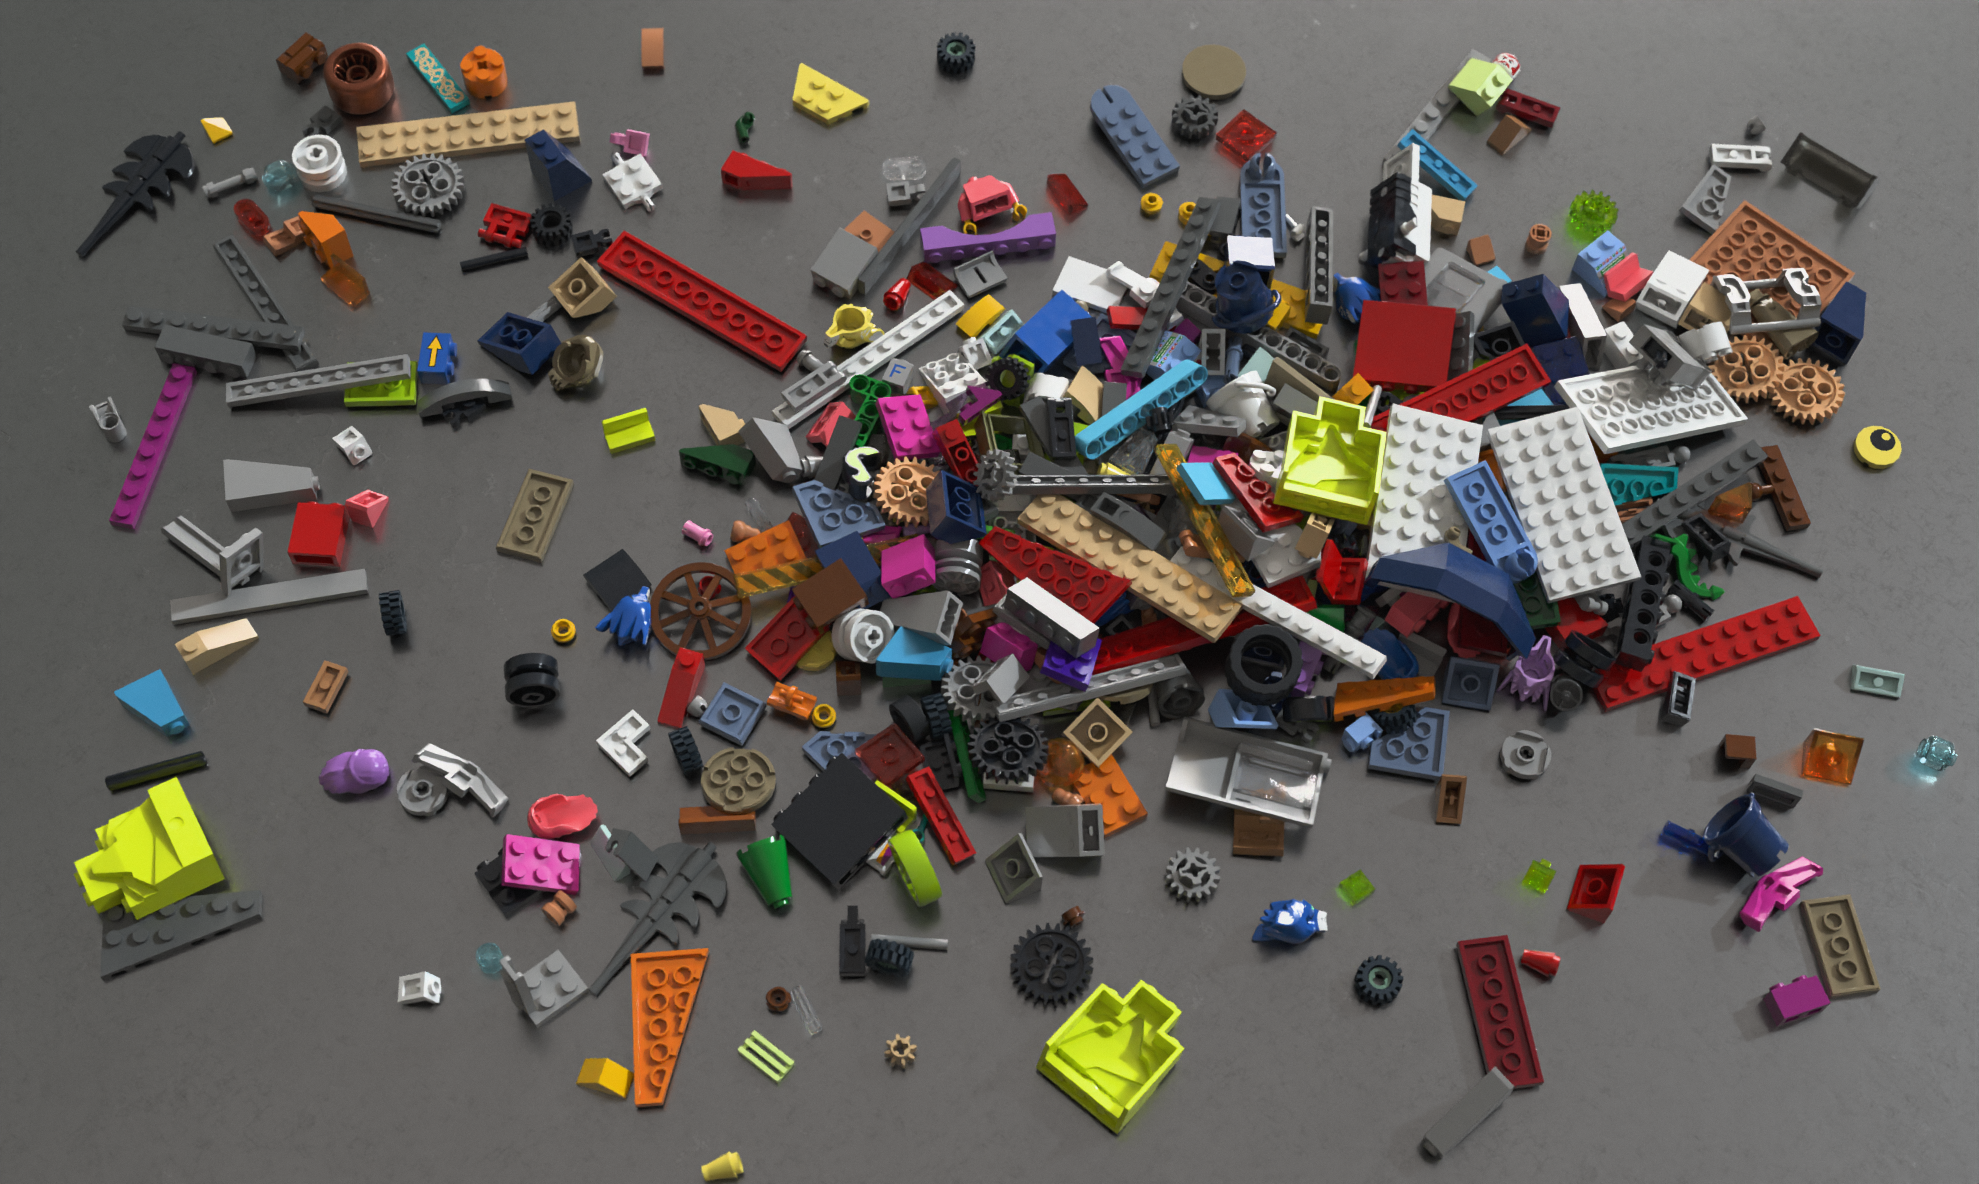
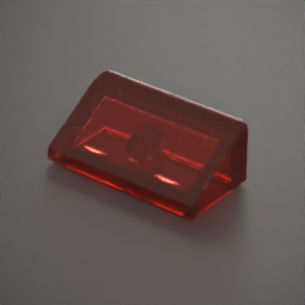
[1047,173,1088,215]
[907,261,958,300]

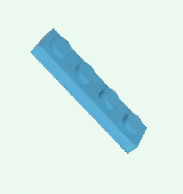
[1397,129,1478,201]

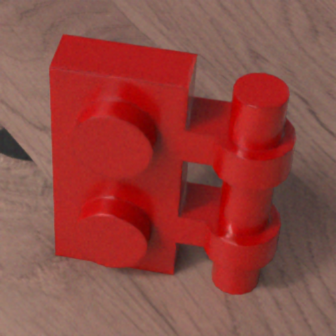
[478,203,532,249]

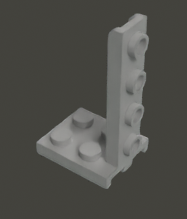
[161,516,264,596]
[499,949,589,1028]

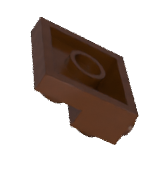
[942,608,998,661]

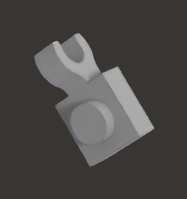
[886,181,925,207]

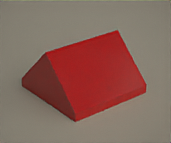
[1567,864,1625,923]

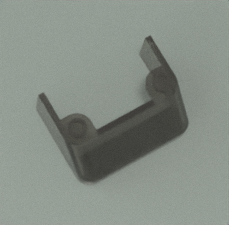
[1780,132,1880,211]

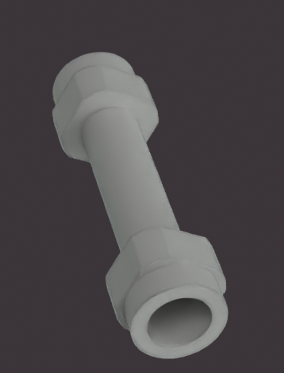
[202,167,258,199]

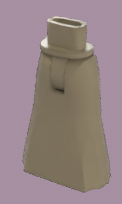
[1749,289,1819,360]

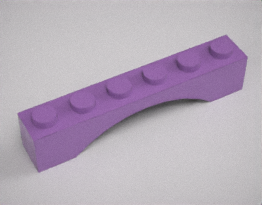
[920,212,1056,263]

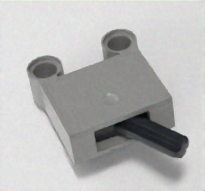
[1629,324,1712,389]

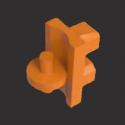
[767,682,817,720]

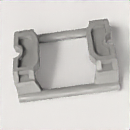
[1710,268,1822,335]

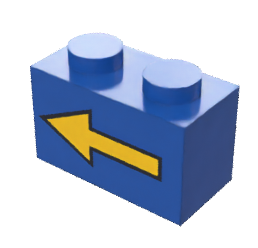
[417,332,457,385]

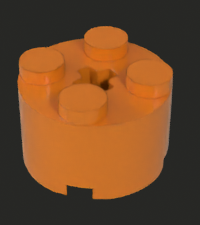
[460,46,507,99]

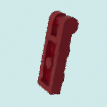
[1496,89,1561,128]

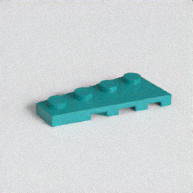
[1599,463,1679,506]

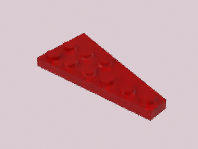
[979,526,1133,624]

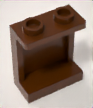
[792,558,870,634]

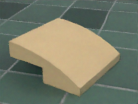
[1063,366,1103,425]

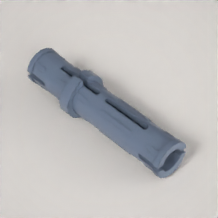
[1223,336,1243,385]

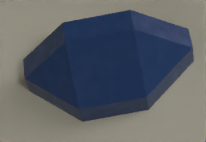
[1364,542,1536,661]

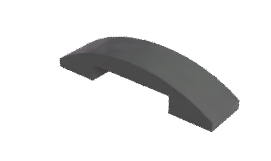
[417,379,512,418]

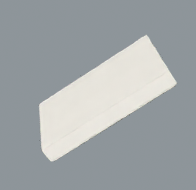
[1052,256,1128,314]

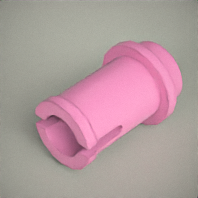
[682,521,713,546]

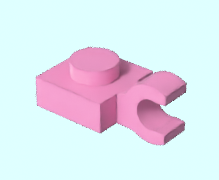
[610,130,650,156]

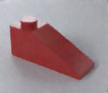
[657,647,705,729]

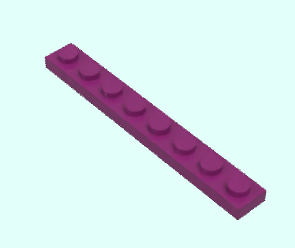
[109,363,197,529]

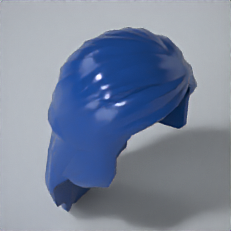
[1361,628,1419,680]

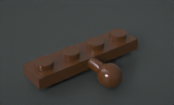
[1743,445,1811,531]

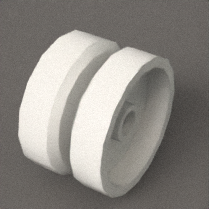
[292,134,347,193]
[831,608,895,664]

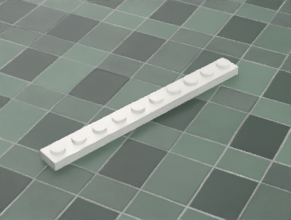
[772,290,964,429]
[1170,546,1387,679]

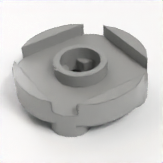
[1500,730,1551,779]
[397,766,449,816]

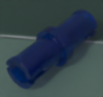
[1661,820,1709,856]

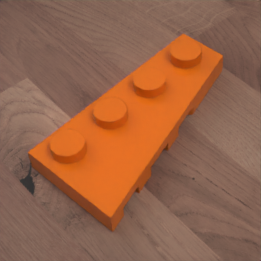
[1333,676,1436,722]

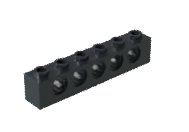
[1614,535,1673,672]

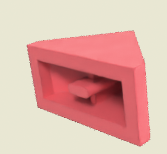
[345,490,389,528]

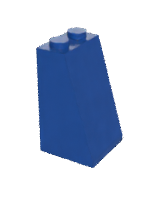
[999,290,1091,374]

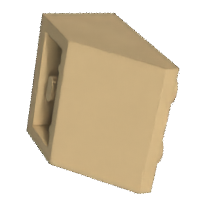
[1677,282,1731,333]

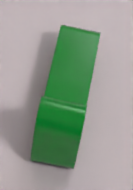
[849,374,891,449]

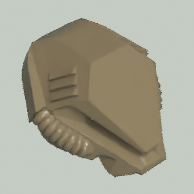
[548,335,603,391]

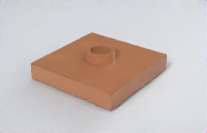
[844,211,894,253]

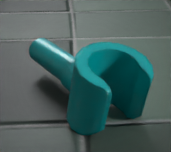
[912,814,928,845]

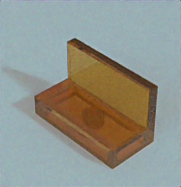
[320,253,370,307]

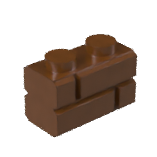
[276,32,328,84]

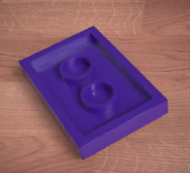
[1040,638,1102,692]

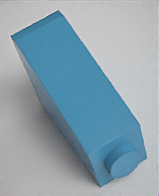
[876,626,954,681]
[114,669,190,737]

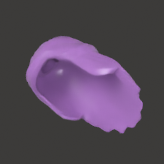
[318,749,389,794]

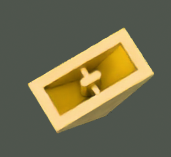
[576,1058,634,1099]

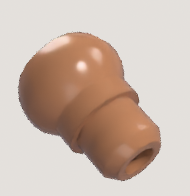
[730,520,760,543]
[1051,788,1084,805]

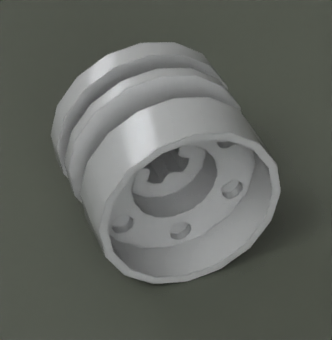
[932,539,984,595]

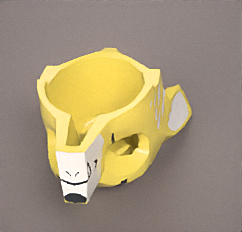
[824,303,885,349]

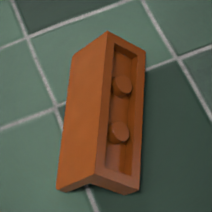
[678,806,756,835]

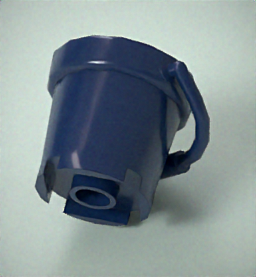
[1212,260,1282,334]
[1703,793,1789,877]

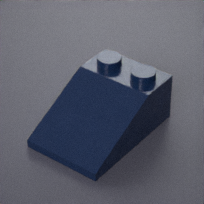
[477,312,561,375]
[814,531,891,609]

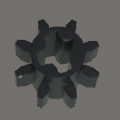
[1145,407,1175,435]
[1332,532,1359,558]
[1599,593,1623,623]

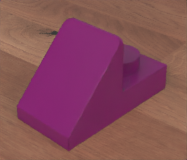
[958,386,1003,426]

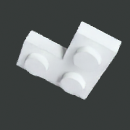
[596,709,650,777]

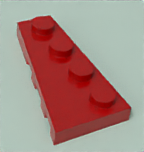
[1213,453,1304,533]

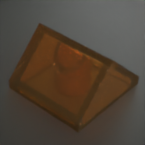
[1801,728,1864,785]

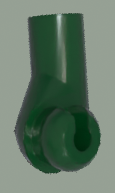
[735,112,755,143]

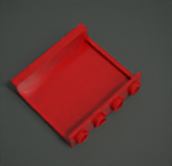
[1353,300,1456,394]

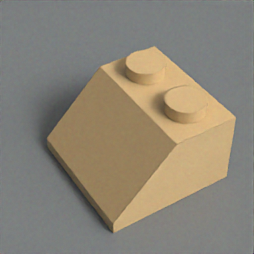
[548,257,617,318]
[1061,697,1132,767]

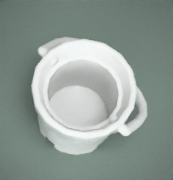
[1206,371,1280,438]

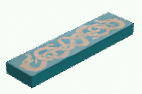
[406,44,470,113]

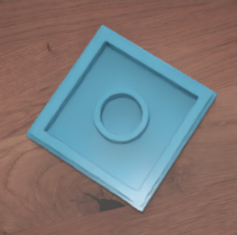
[1176,463,1236,505]

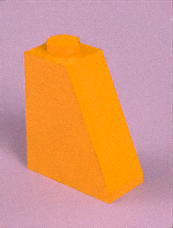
[1332,373,1374,405]

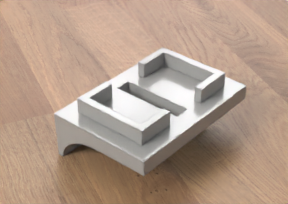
[953,251,1008,298]

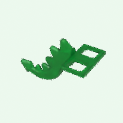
[1650,534,1725,601]

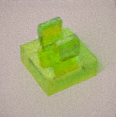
[1522,858,1556,893]
[1339,869,1375,905]

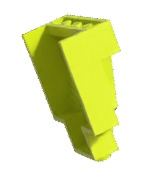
[1273,396,1386,525]
[74,777,225,920]
[1036,980,1184,1134]

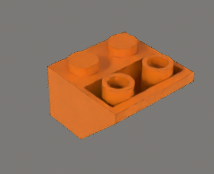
[298,211,354,269]

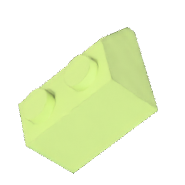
[1447,58,1513,116]

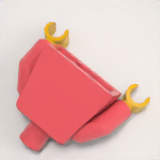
[958,176,1027,235]

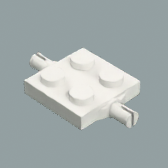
[602,153,663,212]

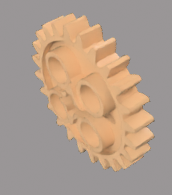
[1708,335,1785,403]
[1768,358,1845,425]
[872,456,940,528]

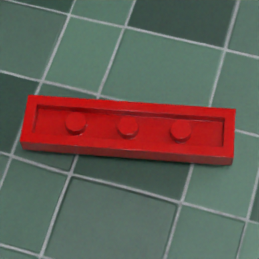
[906,766,976,866]

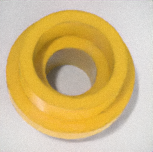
[1141,193,1163,214]
[551,619,576,643]
[811,704,836,728]

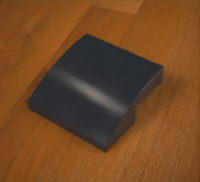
[583,549,652,612]

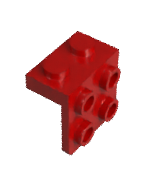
[1316,539,1368,605]

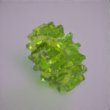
[1569,190,1619,235]

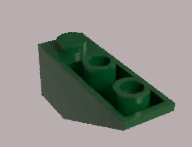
[679,444,756,486]

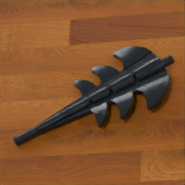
[76,131,195,257]

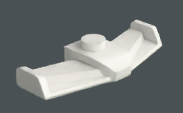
[1105,261,1184,330]

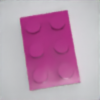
[875,394,940,461]
[501,834,580,895]

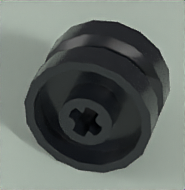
[1552,630,1616,688]
[504,653,560,708]

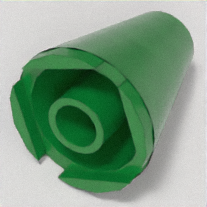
[736,835,792,909]

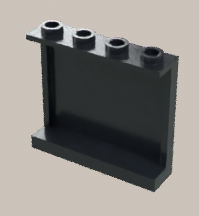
[771,753,908,890]

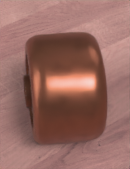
[323,43,394,115]

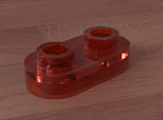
[234,199,271,236]

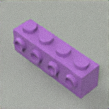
[1290,641,1327,697]

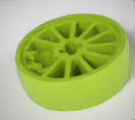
[888,829,942,907]

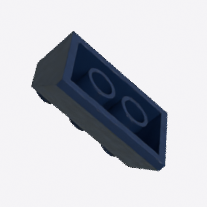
[926,470,987,544]

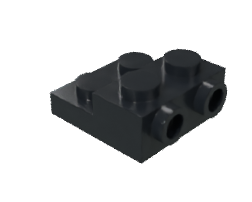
[474,848,544,918]

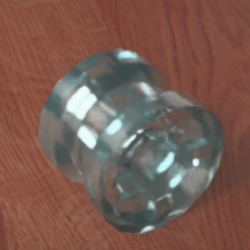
[476,943,504,974]

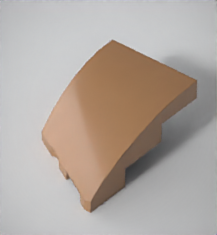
[1233,783,1285,856]

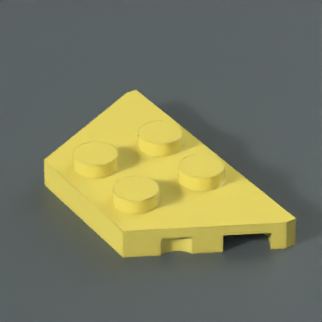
[793,63,869,125]

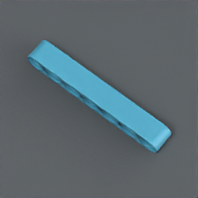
[1075,360,1208,459]

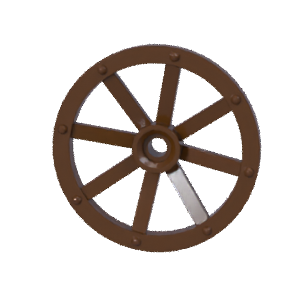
[650,562,751,661]

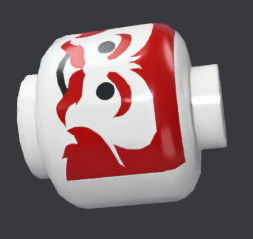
[1492,53,1520,79]

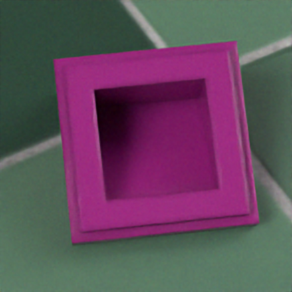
[1173,318,1201,344]

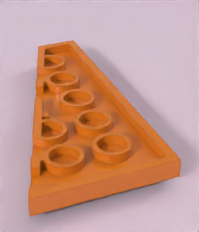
[631,948,709,1108]

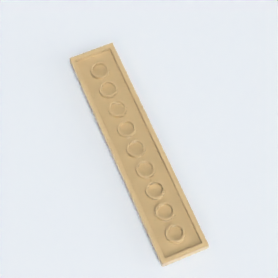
[357,102,580,167]
[1017,494,1242,643]

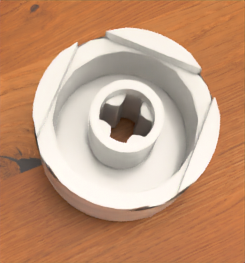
[1679,322,1733,364]
[1023,372,1069,413]
[1248,450,1284,494]

